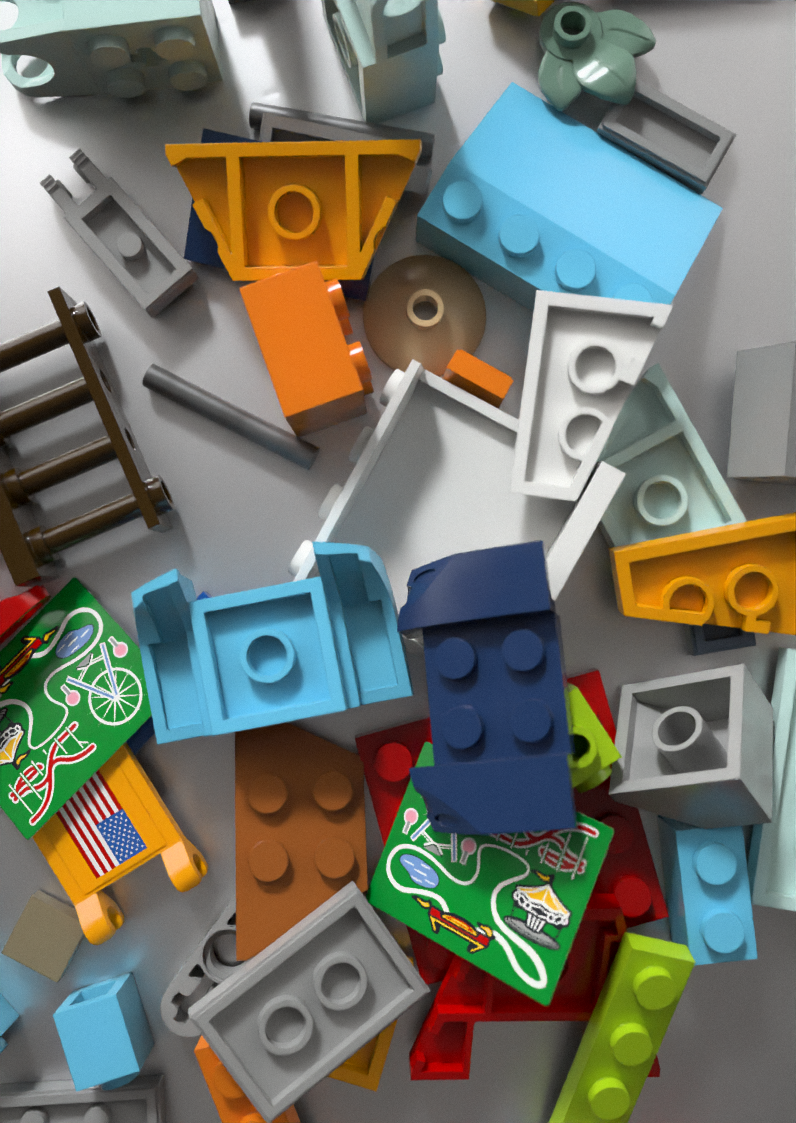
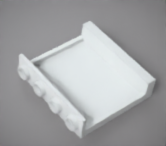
[288,359,626,661]

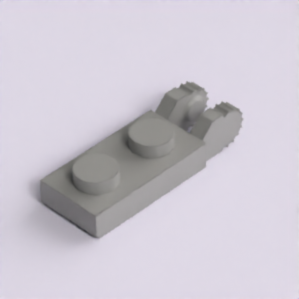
[40,149,199,318]

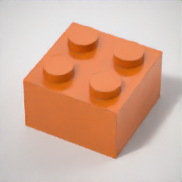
[239,261,374,438]

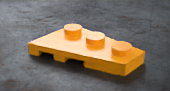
[608,512,796,635]

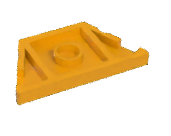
[165,139,422,281]

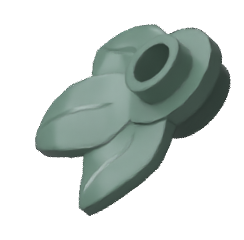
[538,2,656,111]

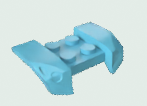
[131,542,414,745]

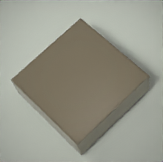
[1,890,85,983]

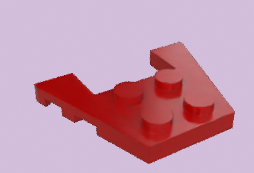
[408,893,661,1080]

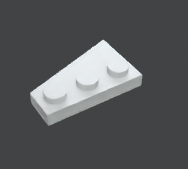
[509,290,674,501]

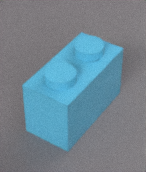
[657,815,758,966]

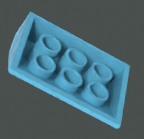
[416,82,723,312]

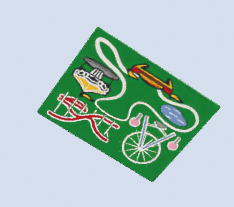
[0,577,152,840]
[365,742,614,1006]

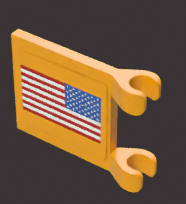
[32,742,208,946]

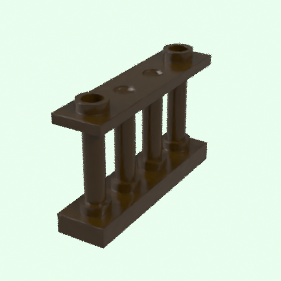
[0,287,175,587]

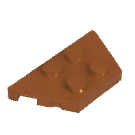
[235,722,368,961]

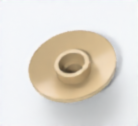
[363,255,486,377]

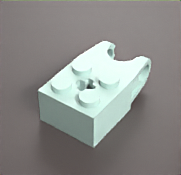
[0,0,223,98]
[321,0,446,124]

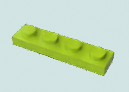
[549,932,695,1123]

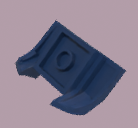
[397,540,577,835]

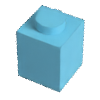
[53,972,155,1092]

